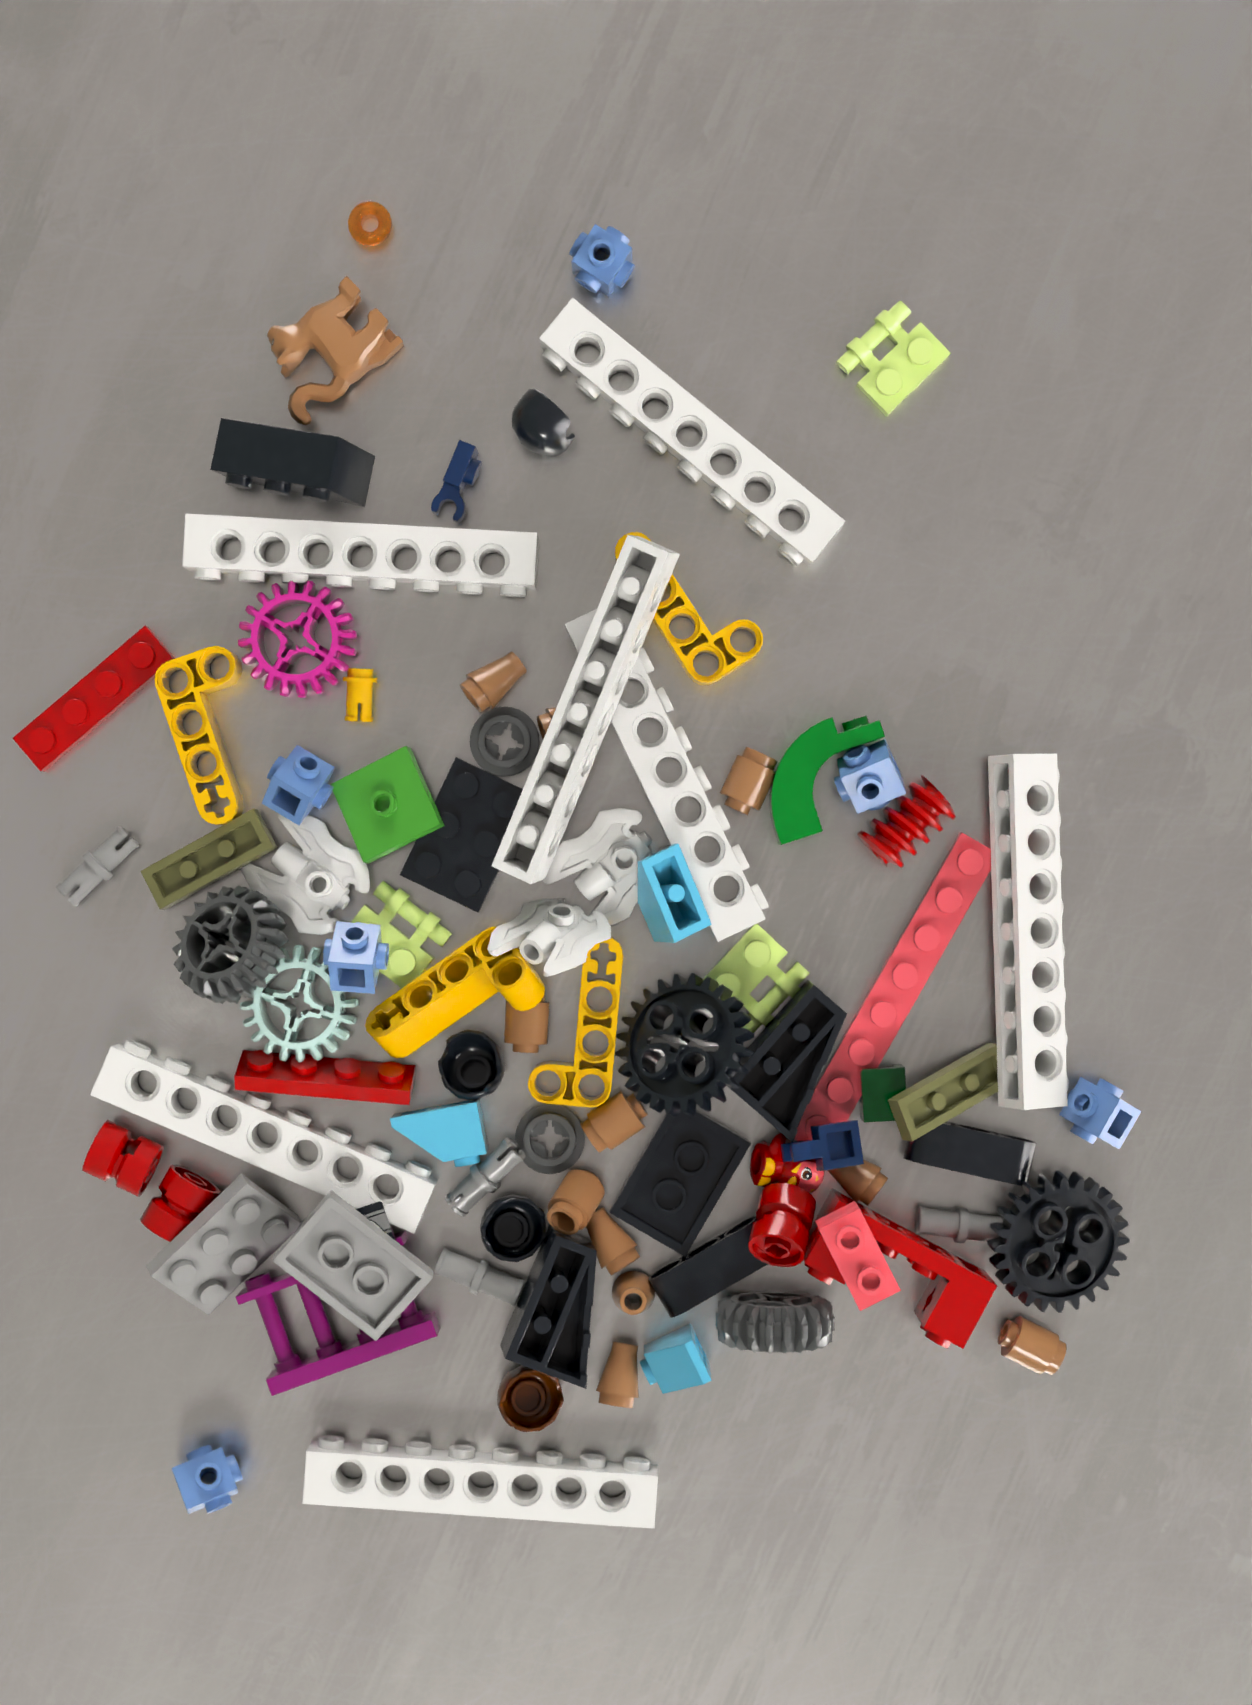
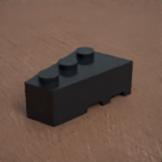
[210,418,375,507]
[726,980,847,1143]
[500,1225,597,1389]

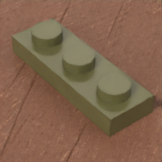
[140,808,278,910]
[888,1043,998,1141]

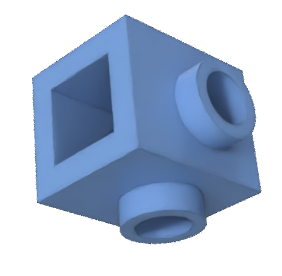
[569,224,635,297]
[834,739,906,814]
[262,745,335,826]
[323,921,389,994]
[1059,1077,1141,1149]
[172,1445,243,1514]

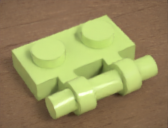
[836,301,951,417]
[351,881,452,988]
[703,924,810,1033]

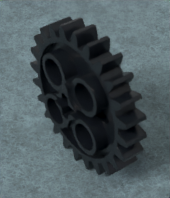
[615,973,754,1117]
[987,1170,1130,1313]

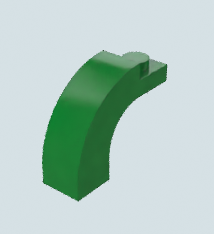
[769,716,885,845]

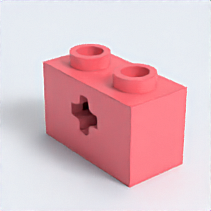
[815,1201,901,1311]

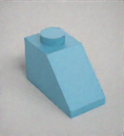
[638,844,712,943]
[390,1099,489,1167]
[640,1323,712,1394]

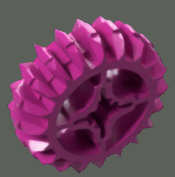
[238,580,357,698]

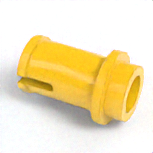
[343,668,378,722]

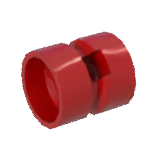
[82,1120,164,1197]
[140,1165,221,1242]
[748,1183,816,1267]

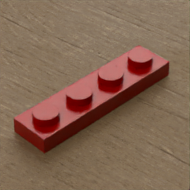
[13,625,175,772]
[234,1050,416,1105]

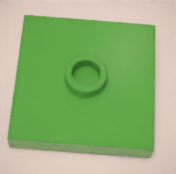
[330,746,445,864]

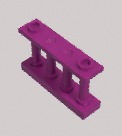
[236,1228,441,1396]

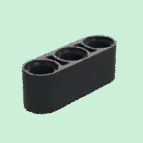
[903,1121,1036,1186]
[648,1216,768,1318]

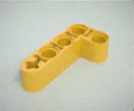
[615,532,763,686]
[154,646,244,825]
[365,927,545,1058]
[528,936,623,1108]

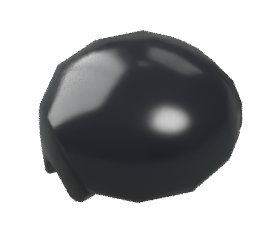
[512,389,575,456]
[438,1030,505,1101]
[480,1194,546,1262]

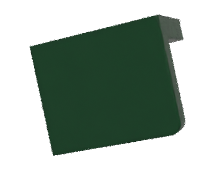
[859,1064,906,1123]

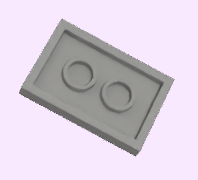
[146,1174,301,1315]
[273,1190,434,1341]

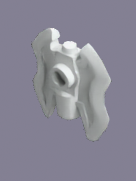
[543,808,669,926]
[241,814,370,935]
[487,898,611,977]

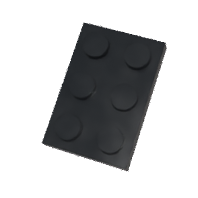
[400,757,523,913]
[609,1110,751,1257]

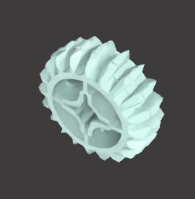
[240,945,360,1062]

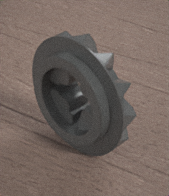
[470,707,540,776]
[515,1104,585,1174]

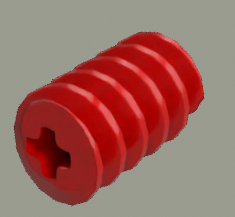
[857,775,956,868]

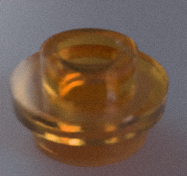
[348,201,392,246]

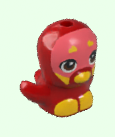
[750,1133,825,1193]

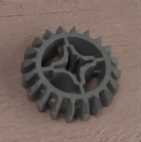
[172,885,289,1004]
[716,1291,835,1354]

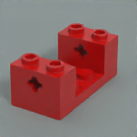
[804,1188,997,1349]

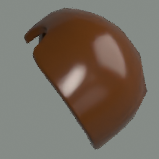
[497,1365,564,1432]

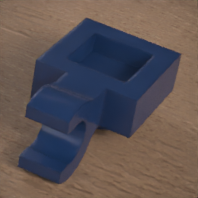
[431,440,482,524]
[780,1120,864,1171]

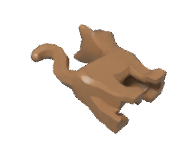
[267,276,404,425]

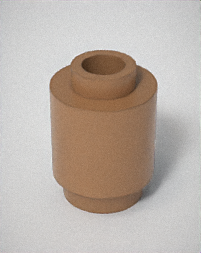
[720,747,778,815]
[504,992,549,1053]
[580,1091,648,1153]
[547,1170,605,1235]
[997,1316,1067,1375]

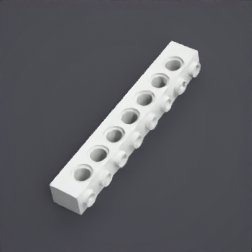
[539,297,845,567]
[182,514,539,597]
[492,535,680,884]
[565,609,769,942]
[988,753,1069,1110]
[90,1040,438,1234]
[302,1435,658,1529]

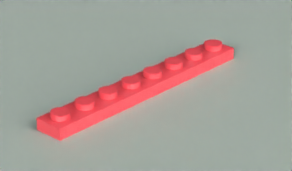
[795,832,991,1141]

